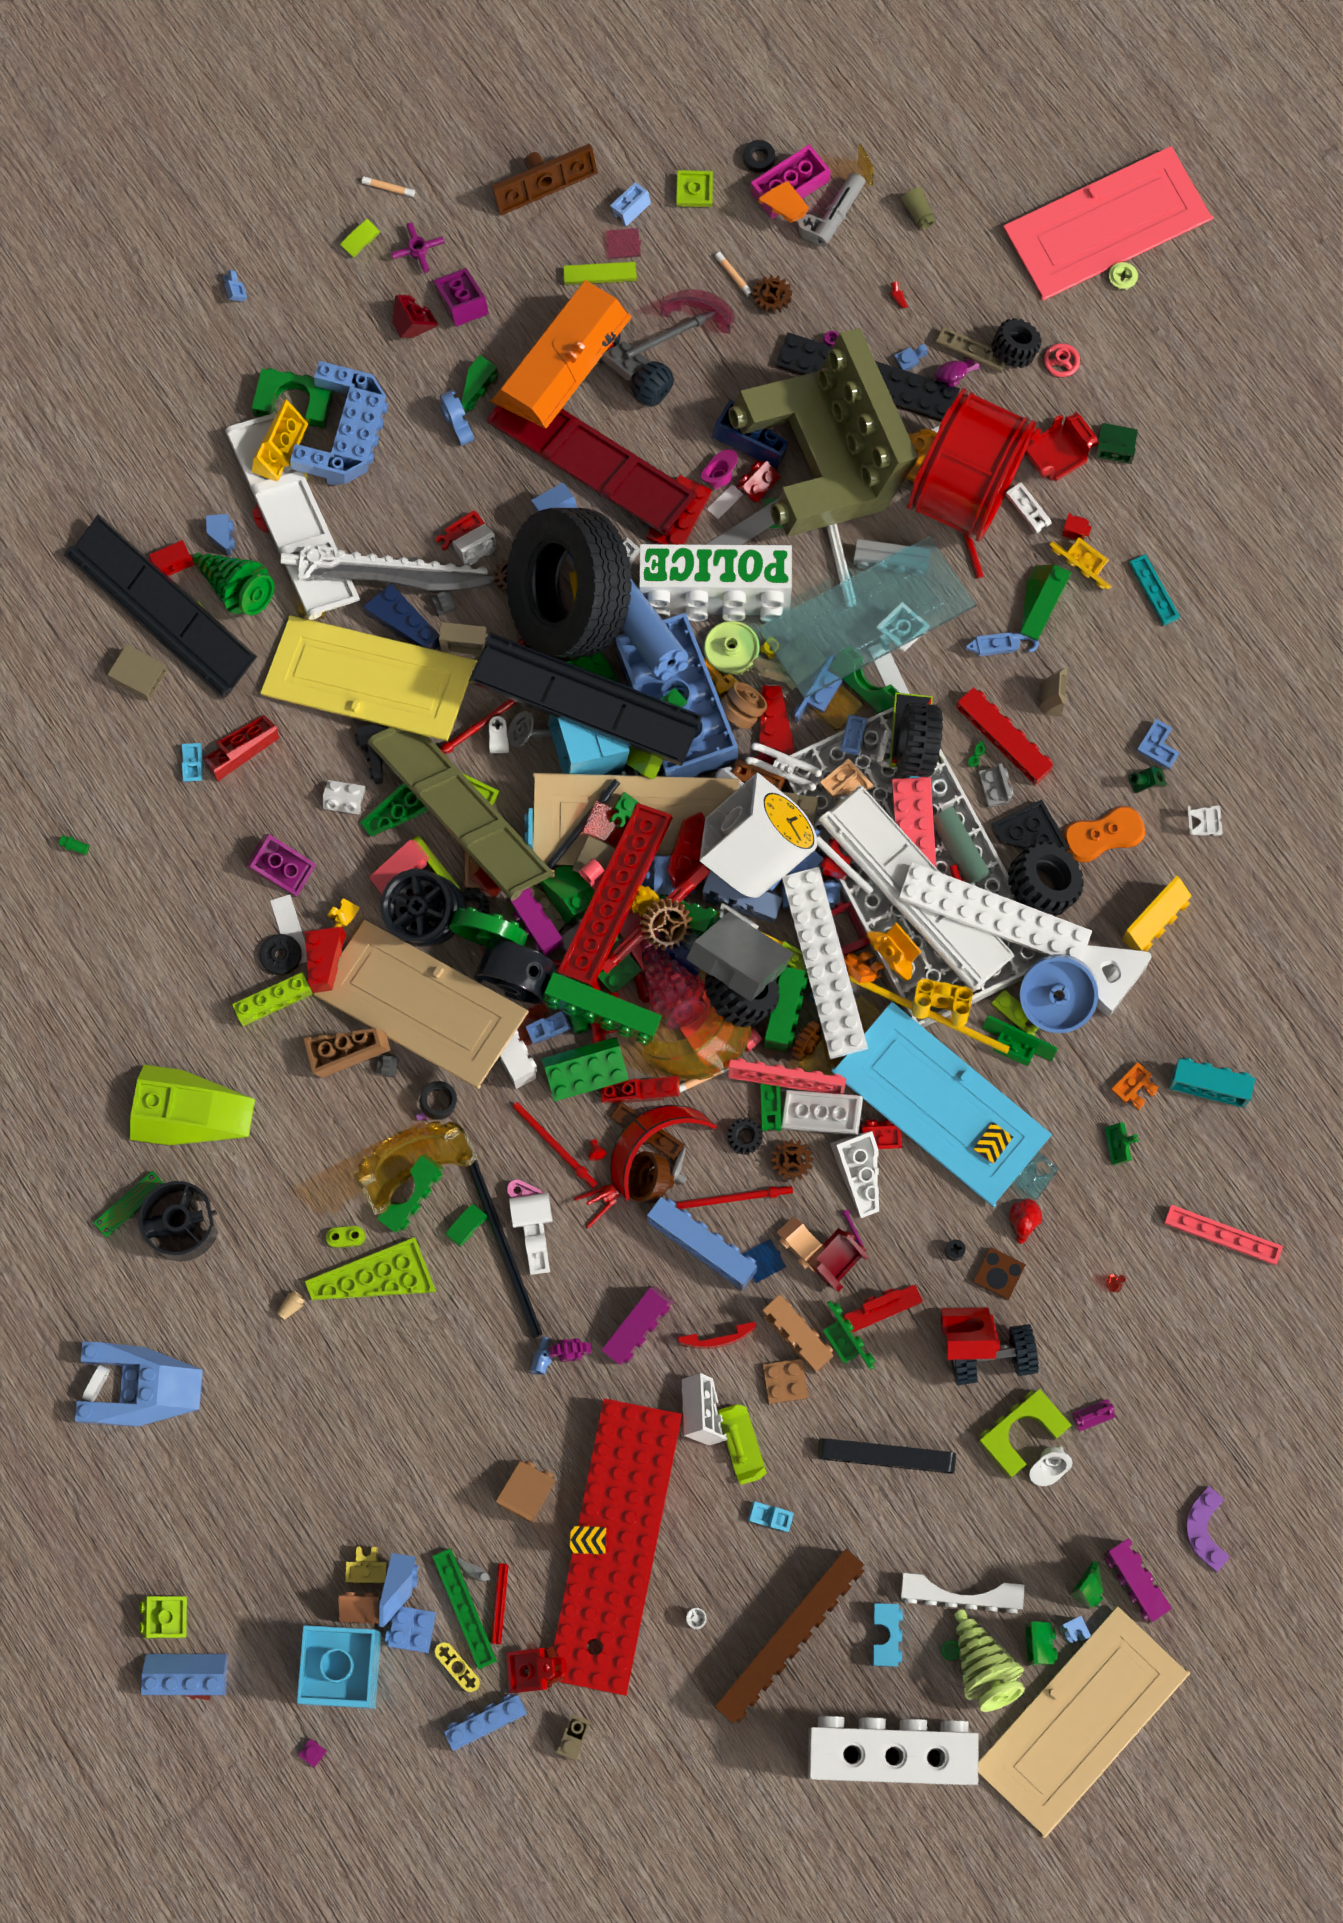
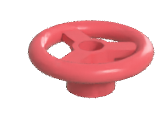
[1044,343,1080,377]

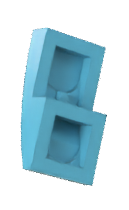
[182,743,203,782]
[747,1501,794,1532]

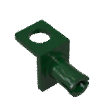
[1128,767,1167,793]

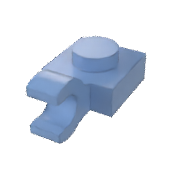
[223,270,247,302]
[894,344,928,371]

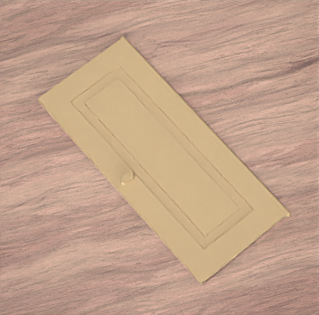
[533,773,741,865]
[313,920,529,1089]
[978,1606,1190,1838]

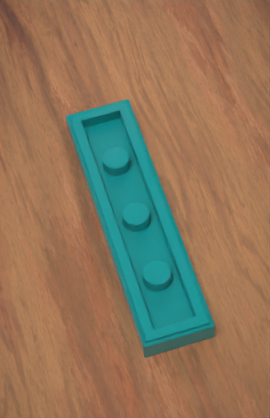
[1128,554,1180,626]

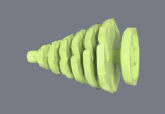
[954,1609,1025,1712]

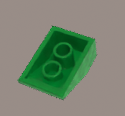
[539,865,595,925]
[1025,1622,1057,1666]

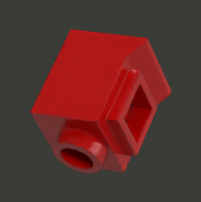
[1062,513,1092,540]

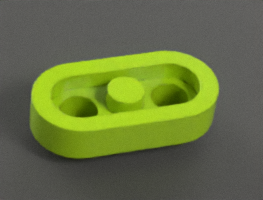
[326,1226,366,1248]

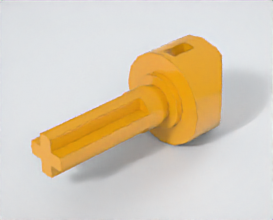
[703,657,738,699]

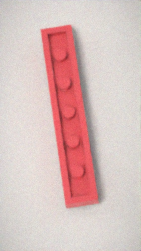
[1164,1205,1283,1266]

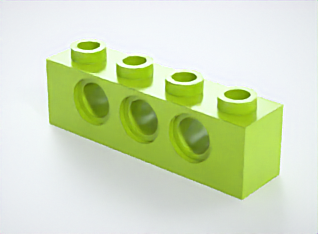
[232,972,313,1026]

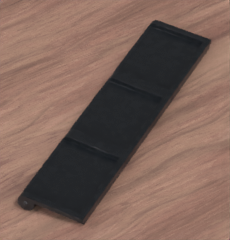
[64,514,258,699]
[468,632,703,766]

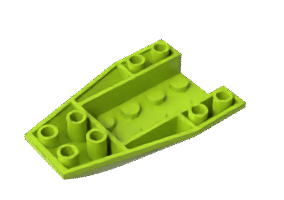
[130,1065,255,1146]

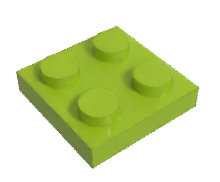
[677,170,713,207]

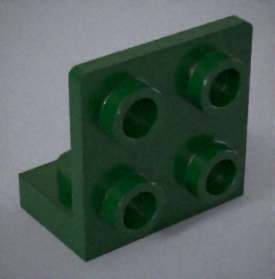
[1095,423,1138,464]

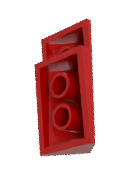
[203,715,279,782]

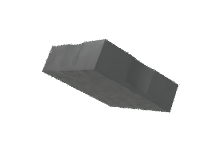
[686,912,793,1001]

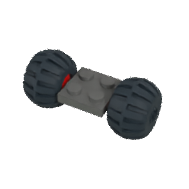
[597,332,674,407]

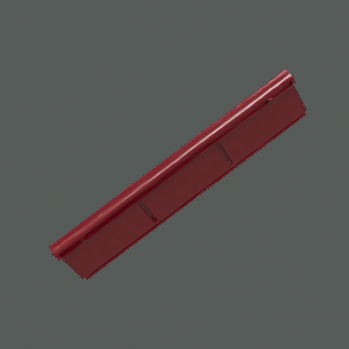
[487,405,697,536]

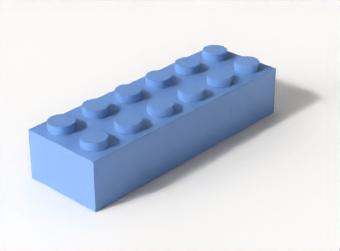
[647,1197,757,1291]

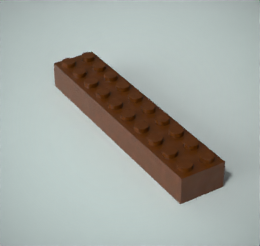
[715,1549,865,1724]

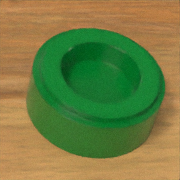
[941,1640,961,1661]

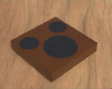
[973,1247,1026,1300]

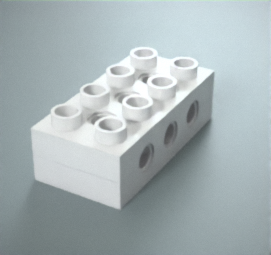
[808,1716,979,1785]

